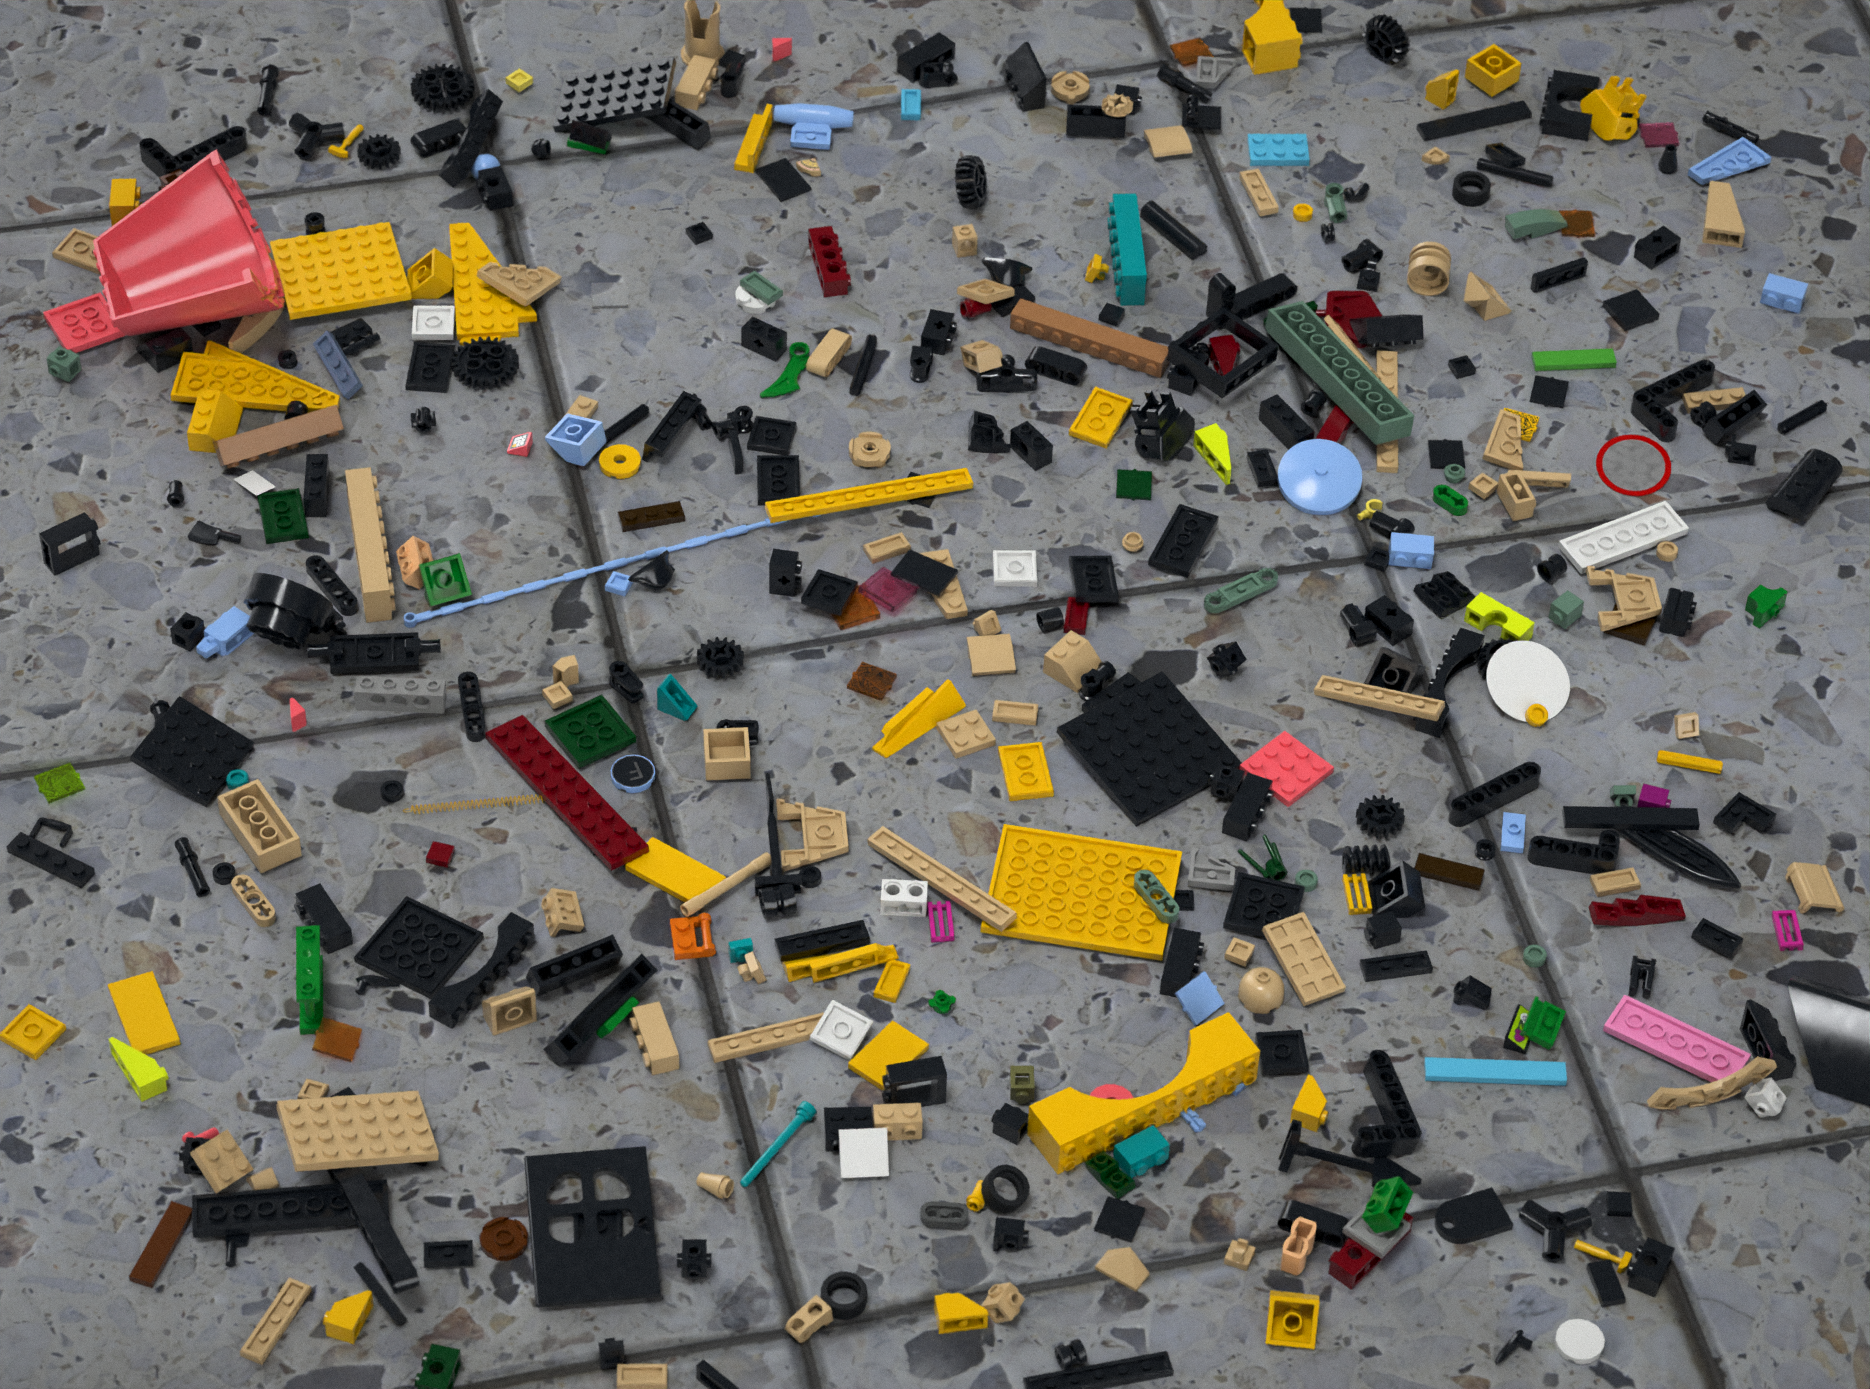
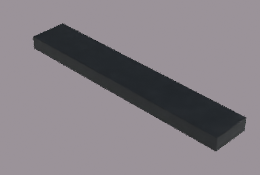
[1416,100,1532,141]
[1562,806,1700,830]
[1023,1351,1173,1389]

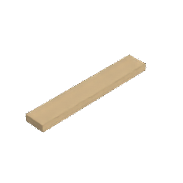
[1314,675,1445,721]
[707,1012,824,1063]

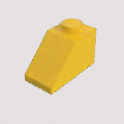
[1425,69,1460,110]
[1290,1074,1329,1132]
[323,1290,373,1344]
[934,1293,988,1334]

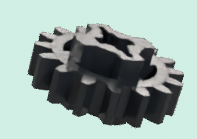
[357,134,401,170]
[697,637,744,679]
[1356,795,1405,838]

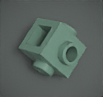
[46,346,81,382]

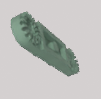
[1204,567,1278,613]

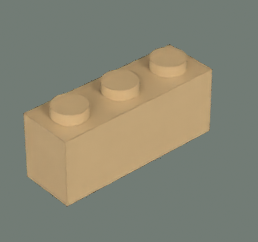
[675,55,719,110]
[629,1001,679,1075]

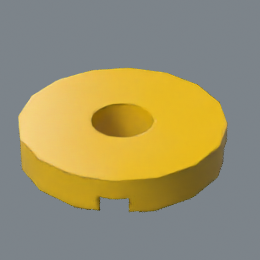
[599,444,641,479]

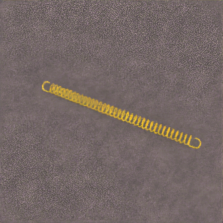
[403,794,544,814]

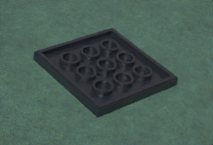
[354,896,484,999]

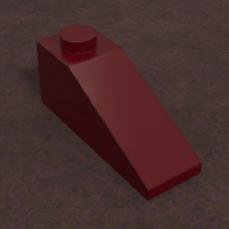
[1208,334,1240,376]

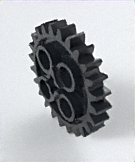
[411,63,475,112]
[452,336,519,390]

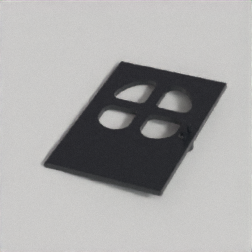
[524,1146,661,1308]

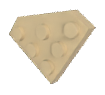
[476,262,562,307]

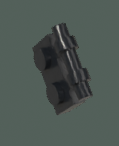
[331,318,380,356]

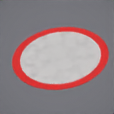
[1596,434,1671,496]

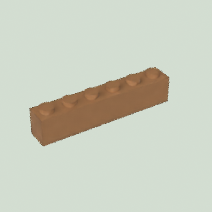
[213,405,344,468]

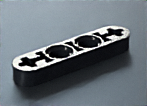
[305,555,358,616]
[458,671,486,742]

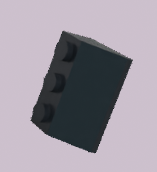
[1002,42,1047,112]
[1350,314,1424,348]
[1740,1000,1797,1081]

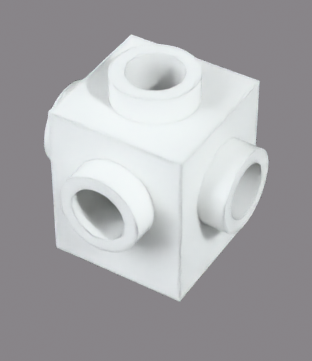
[1744,1078,1787,1118]

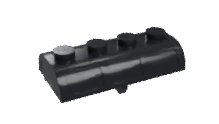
[1765,449,1843,521]

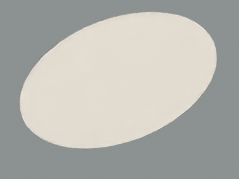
[1486,641,1570,722]

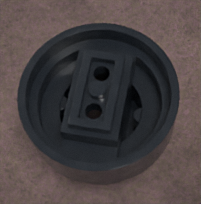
[243,573,333,650]

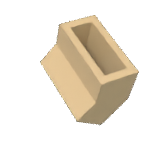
[553,655,579,687]

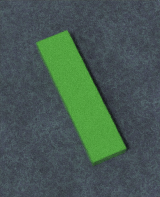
[1532,348,1617,371]

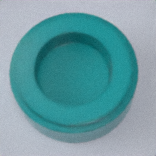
[226,769,249,790]

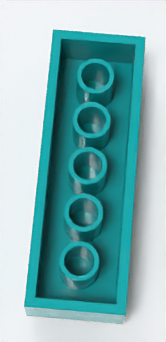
[1107,193,1147,306]

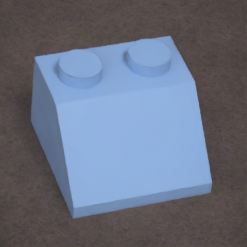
[545,413,606,466]

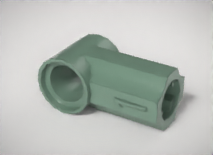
[1324,183,1347,223]

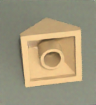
[1464,272,1512,321]

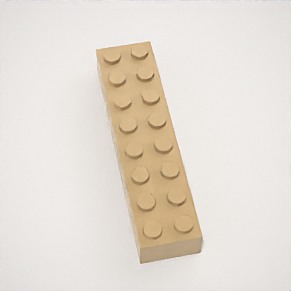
[345,467,396,623]

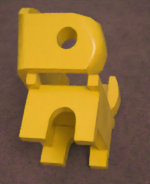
[1580,76,1647,141]

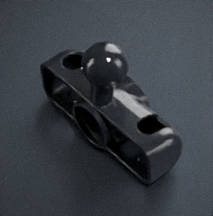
[976,354,1038,393]

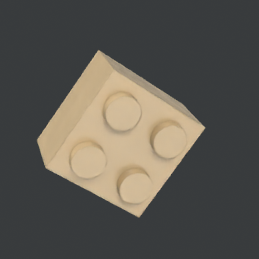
[703,727,750,780]

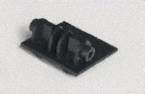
[1182,95,1221,130]

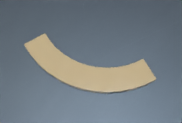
[1647,1057,1777,1110]

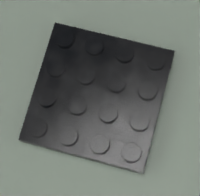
[130,696,255,807]

